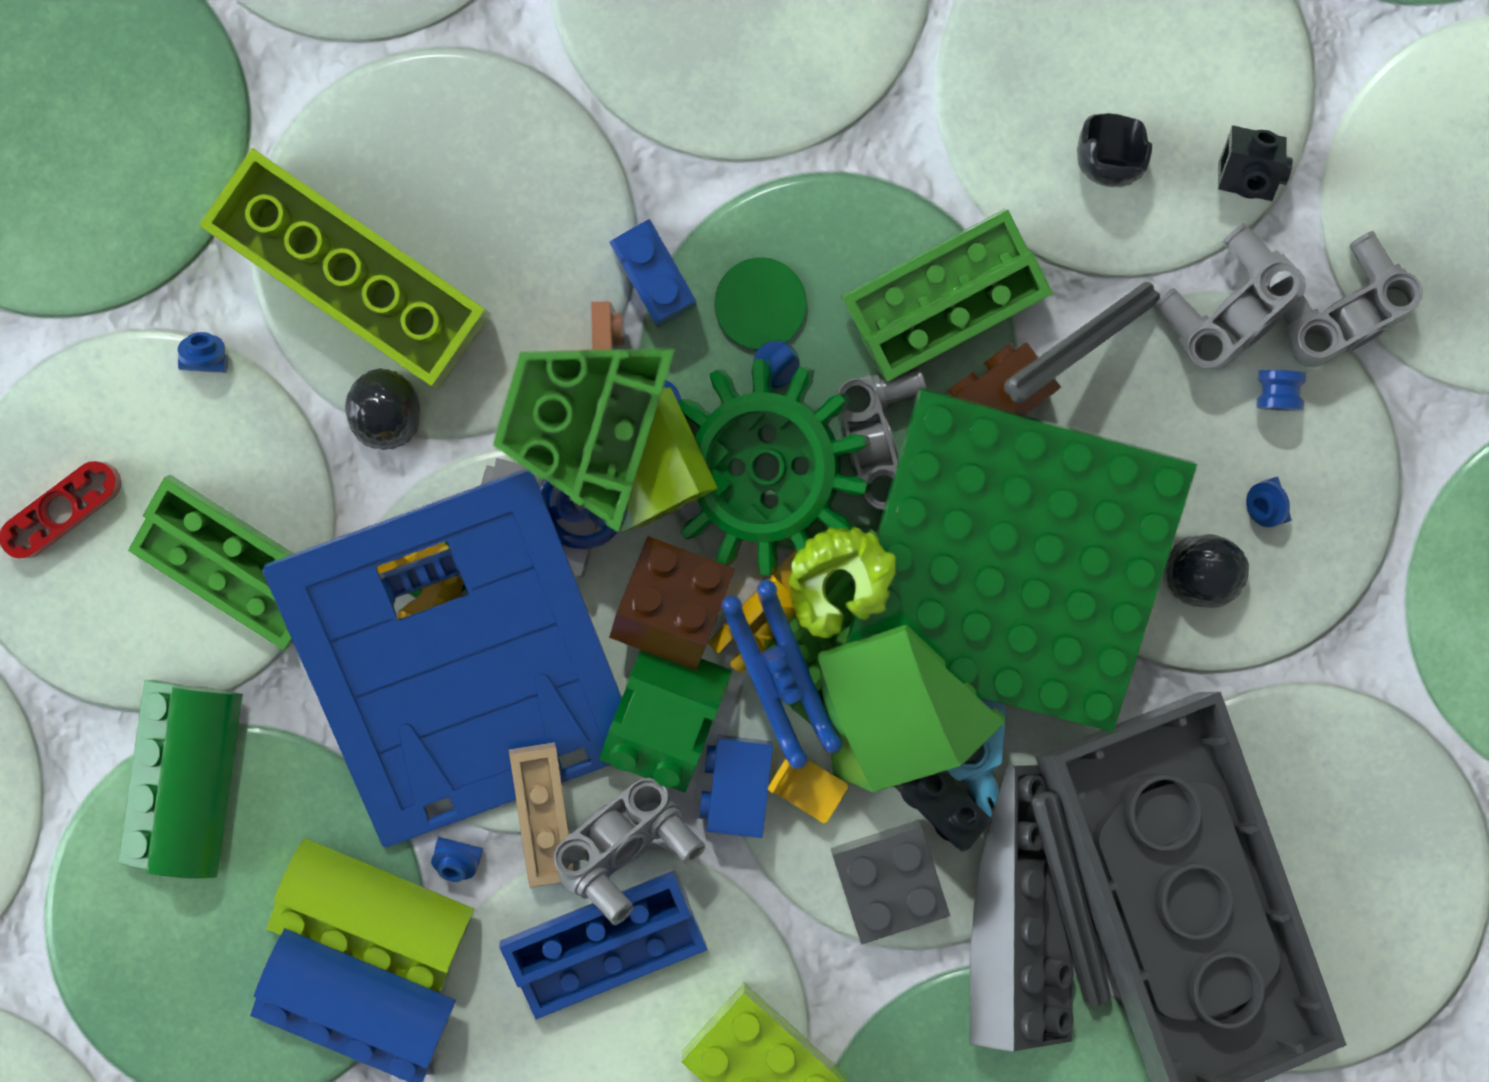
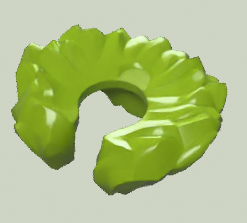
[788,527,896,638]

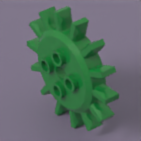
[678,359,872,575]

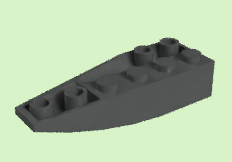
[970,765,1074,1052]

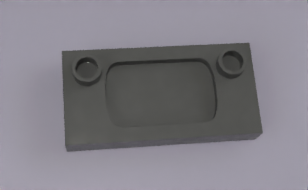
[1035,691,1347,1082]

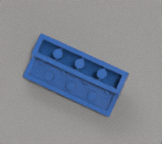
[499,870,707,1020]
[250,928,456,1082]

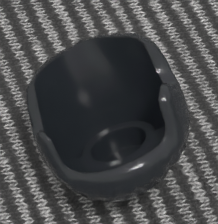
[1077,113,1152,188]
[345,368,420,450]
[1166,534,1249,608]

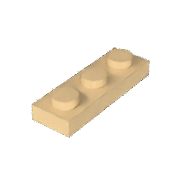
[509,742,574,888]

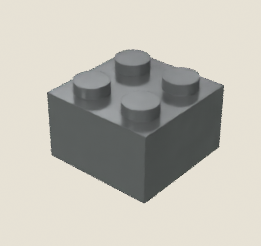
[830,820,951,945]

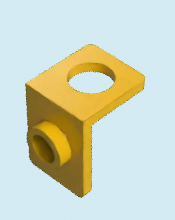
[767,759,849,823]

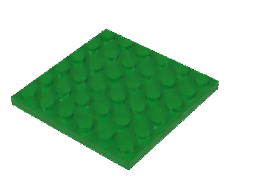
[845,387,1198,731]

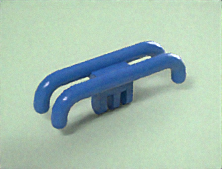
[722,580,842,769]

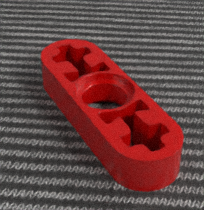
[0,461,121,558]

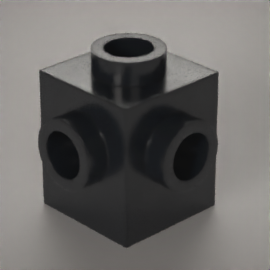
[1218,125,1293,201]

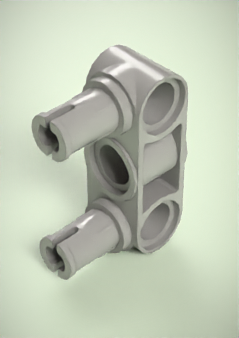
[1154,223,1306,370]
[1270,231,1423,368]
[836,367,926,510]
[554,778,705,925]

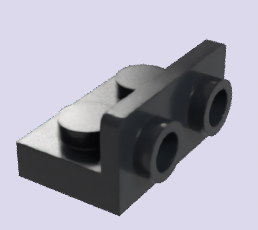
[894,772,992,852]

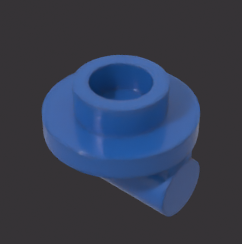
[177,332,228,373]
[754,341,800,387]
[1246,476,1292,528]
[431,837,483,882]

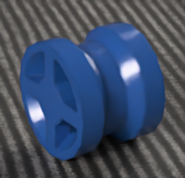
[1256,370,1306,411]

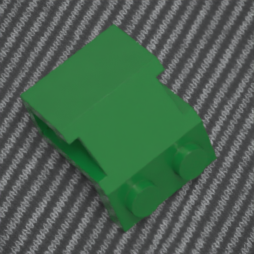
[599,650,732,793]

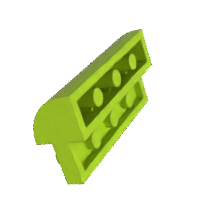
[266,838,475,993]

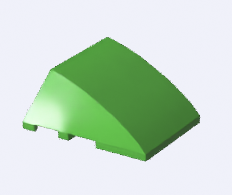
[493,349,675,532]
[818,625,1005,792]

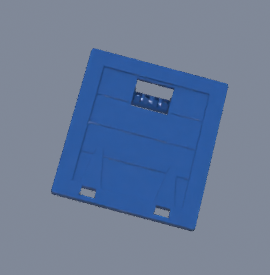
[263,469,622,847]

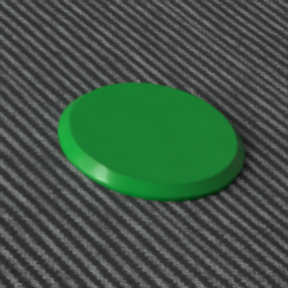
[715,257,807,350]

